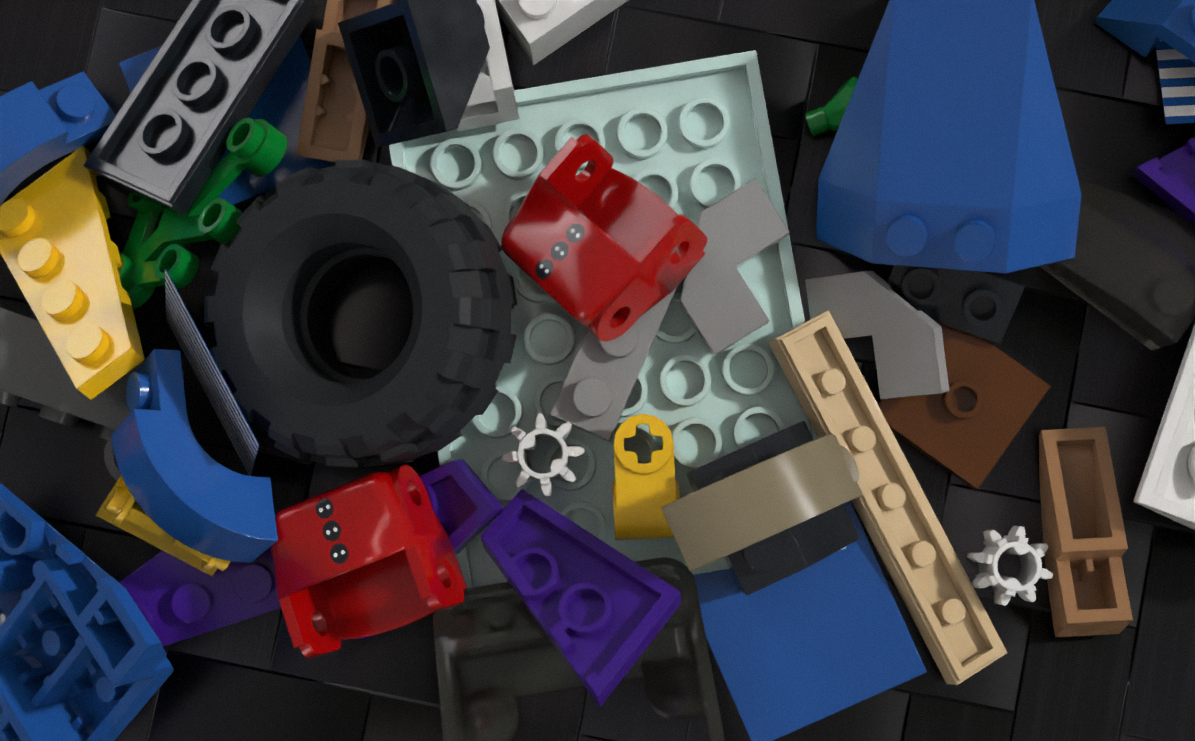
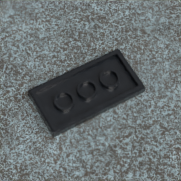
[83,0,318,217]

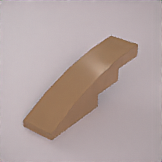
[296,0,398,162]

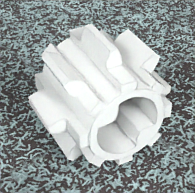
[502,413,585,496]
[967,526,1053,606]

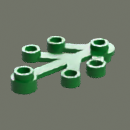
[118,117,287,310]

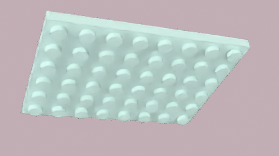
[389,50,846,613]

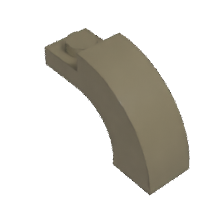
[661,433,862,572]

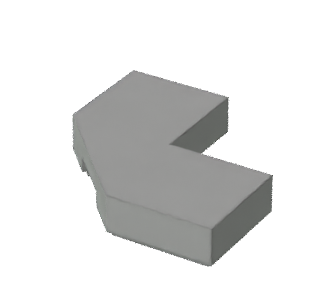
[680,178,790,357]
[805,271,950,399]

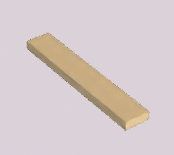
[768,310,1007,685]

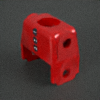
[501,134,708,342]
[270,465,467,658]

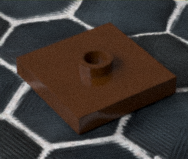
[878,322,1051,490]

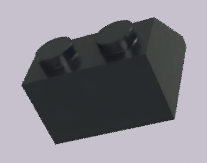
[338,0,490,148]
[686,421,860,596]

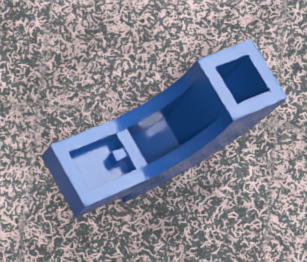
[0,71,116,206]
[111,349,278,563]

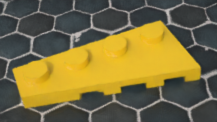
[0,146,145,400]

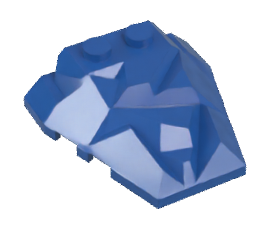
[0,483,174,741]

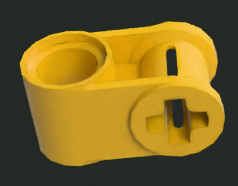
[612,414,680,541]

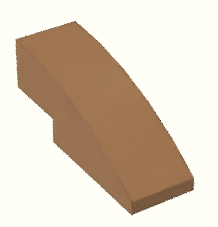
[1039,427,1133,637]

